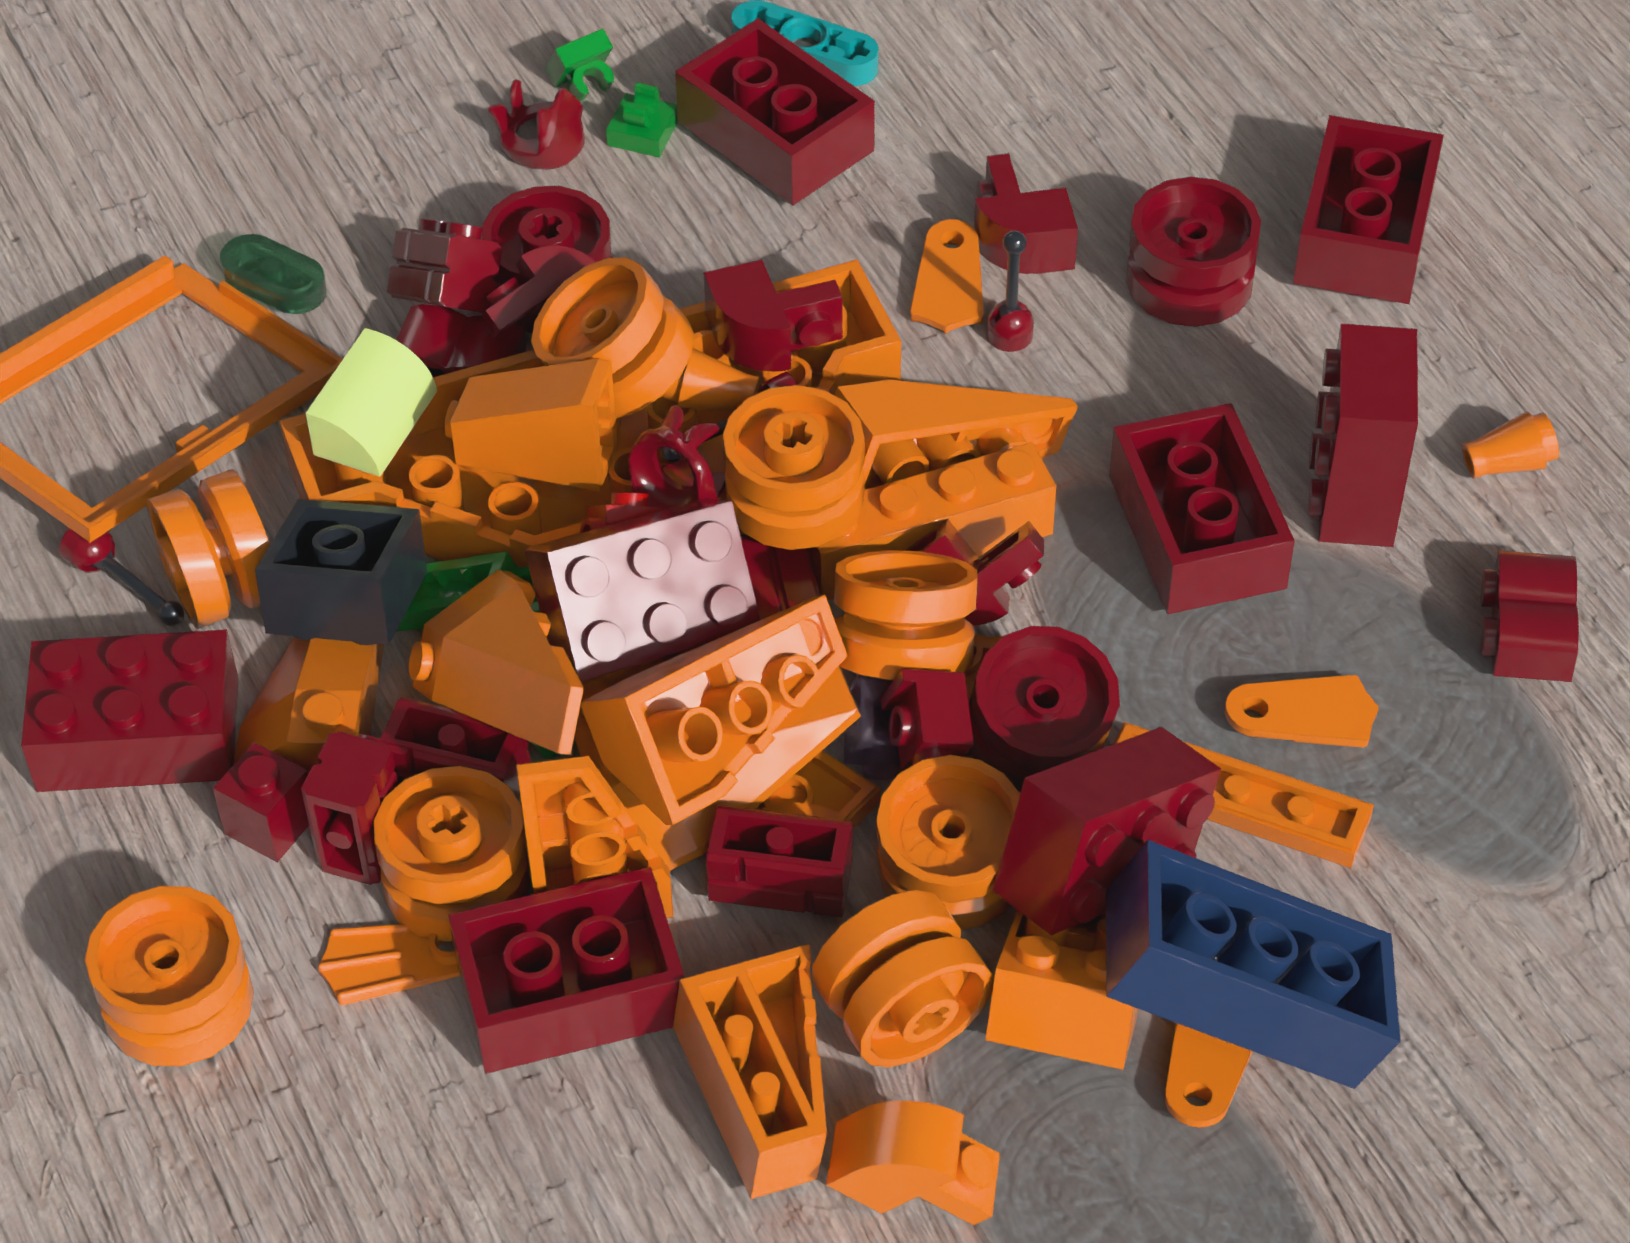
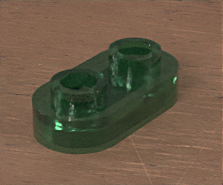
[220,234,327,314]

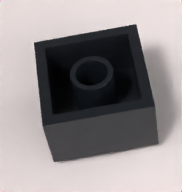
[255,499,427,645]

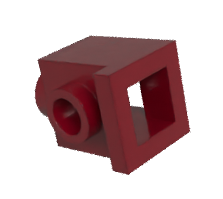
[881,669,974,771]

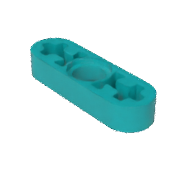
[731,0,879,86]

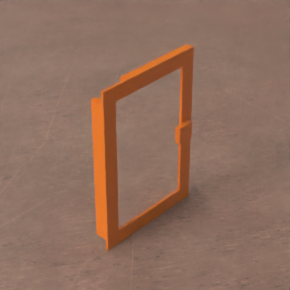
[0,255,343,543]

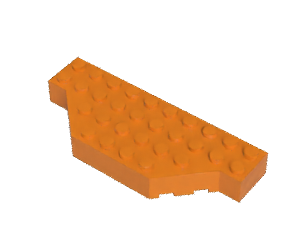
[279,259,901,567]

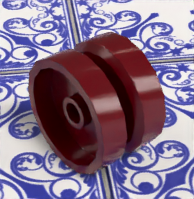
[1126,177,1261,327]
[482,186,613,333]
[968,626,1120,792]

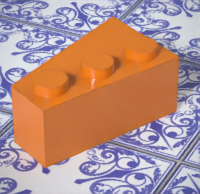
[673,944,827,1199]

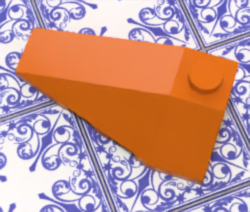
[835,380,1078,490]
[409,570,584,755]
[580,595,848,825]
[233,637,384,774]
[517,756,673,918]

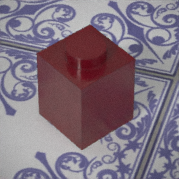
[213,742,309,863]

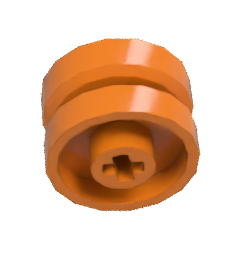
[531,257,694,419]
[723,385,865,550]
[146,469,270,629]
[834,550,977,680]
[876,755,1020,930]
[374,766,530,942]
[85,886,254,1067]
[812,890,993,1068]

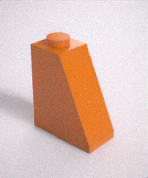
[445,358,618,492]

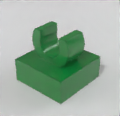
[544,28,614,102]
[606,82,678,158]

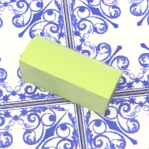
[305,328,437,477]

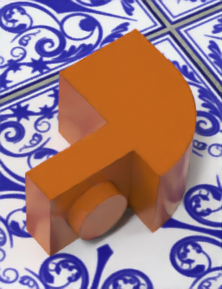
[826,1100,1000,1225]

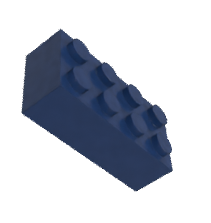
[1106,840,1401,1089]

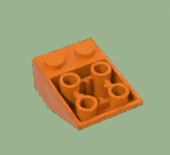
[985,910,1139,1070]

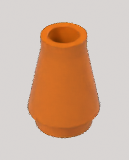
[664,348,759,410]
[1462,411,1559,479]

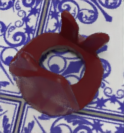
[488,79,585,170]
[629,405,725,509]

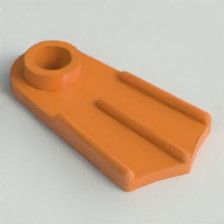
[910,219,984,334]
[1224,675,1379,748]
[318,924,460,1005]
[1164,1023,1253,1127]

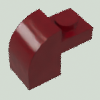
[974,153,1078,274]
[480,246,596,338]
[703,259,843,372]
[905,519,1045,626]

